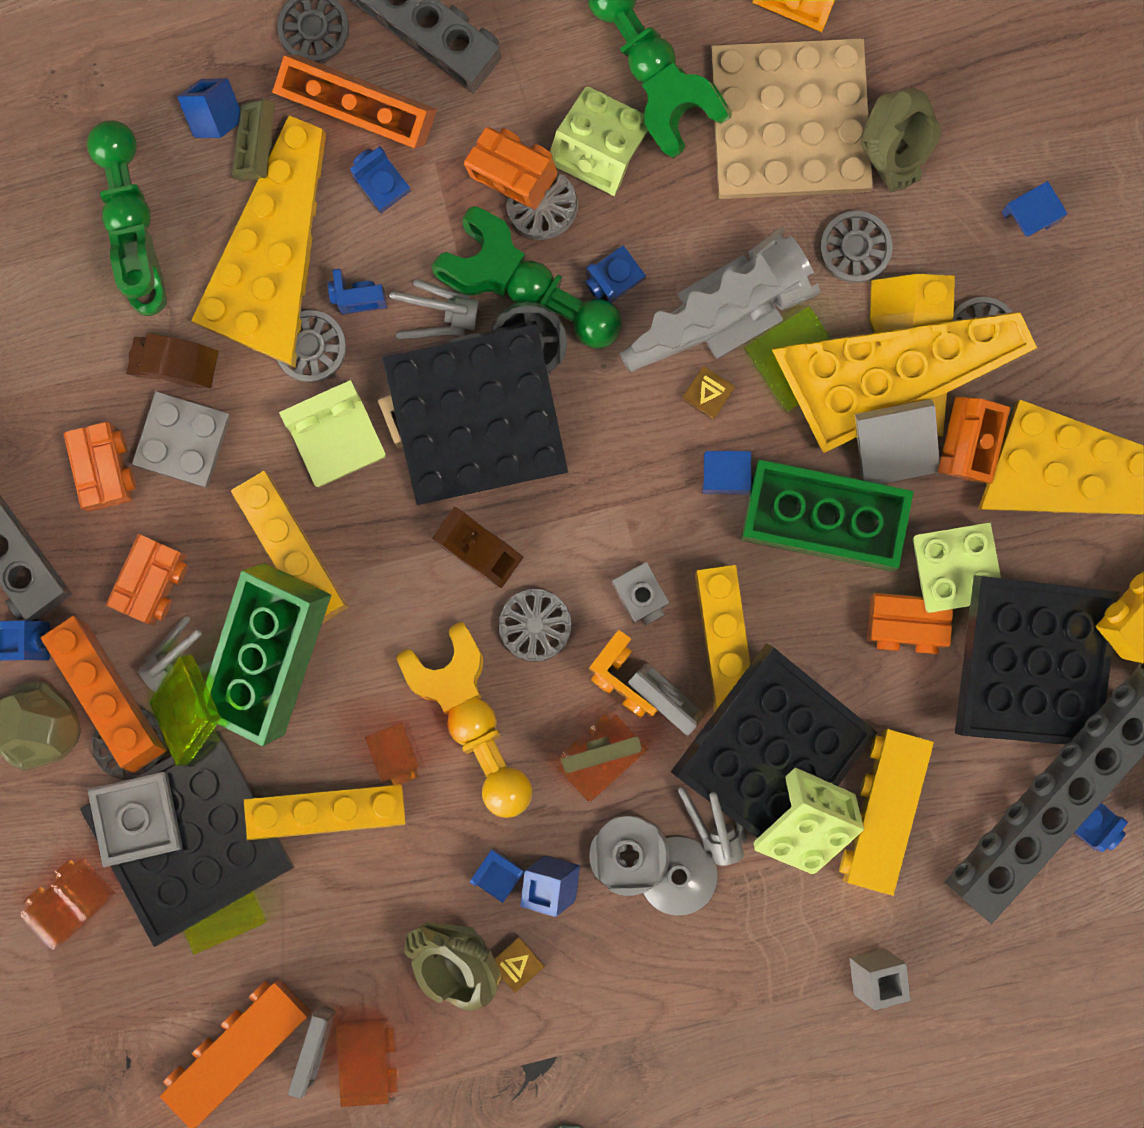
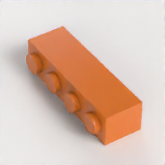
[272,55,437,148]
[40,616,167,773]
[159,979,312,1128]

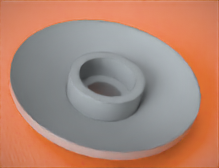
[643,836,718,916]

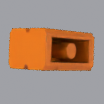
[464,127,558,210]
[938,397,1011,484]
[63,422,136,512]
[106,534,188,626]
[867,593,953,655]

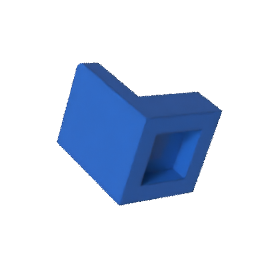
[177,78,240,138]
[1002,181,1068,237]
[702,451,751,495]
[469,847,525,903]
[520,856,580,917]

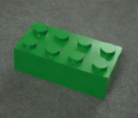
[740,460,914,572]
[196,563,331,746]

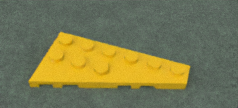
[191,115,326,368]
[771,311,1037,454]
[978,400,1144,515]

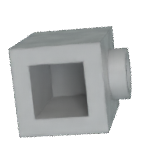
[612,562,669,626]
[849,949,911,1010]

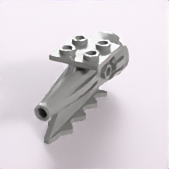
[619,227,820,373]

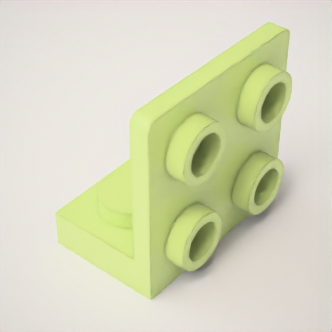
[550,87,648,196]
[279,380,386,488]
[913,522,1001,613]
[754,768,864,874]

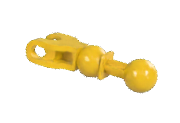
[397,621,532,818]

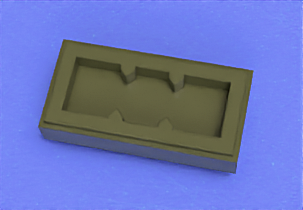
[232,99,275,182]
[561,736,642,774]

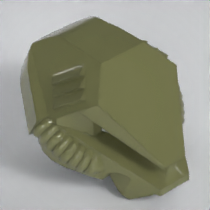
[861,87,941,193]
[0,680,81,770]
[404,922,501,1011]

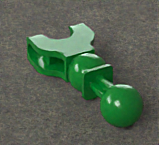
[588,0,732,159]
[87,120,167,316]
[431,206,622,349]

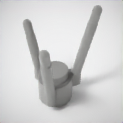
[389,279,479,339]
[137,616,213,693]
[678,787,747,865]

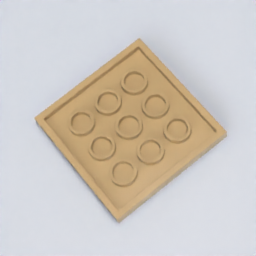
[711,39,873,199]

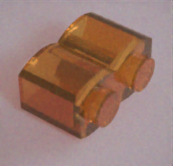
[20,859,116,950]

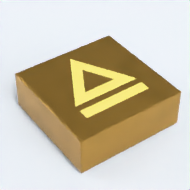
[682,366,736,420]
[494,936,545,993]

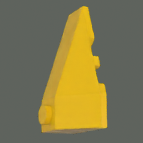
[869,274,955,437]

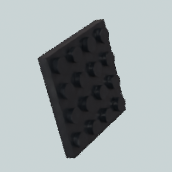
[382,321,568,505]
[955,575,1120,745]
[671,643,878,838]
[80,730,295,947]

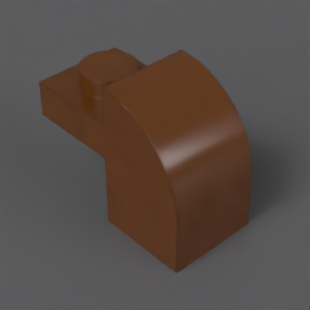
[126,334,219,388]
[432,506,524,589]

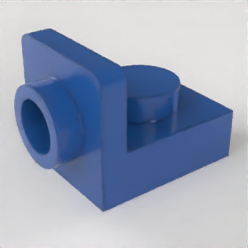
[350,146,411,214]
[584,245,646,303]
[327,268,387,315]
[0,621,50,661]
[1074,803,1128,852]

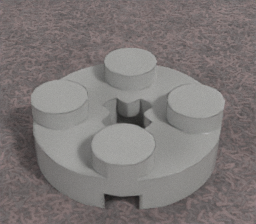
[589,816,670,896]

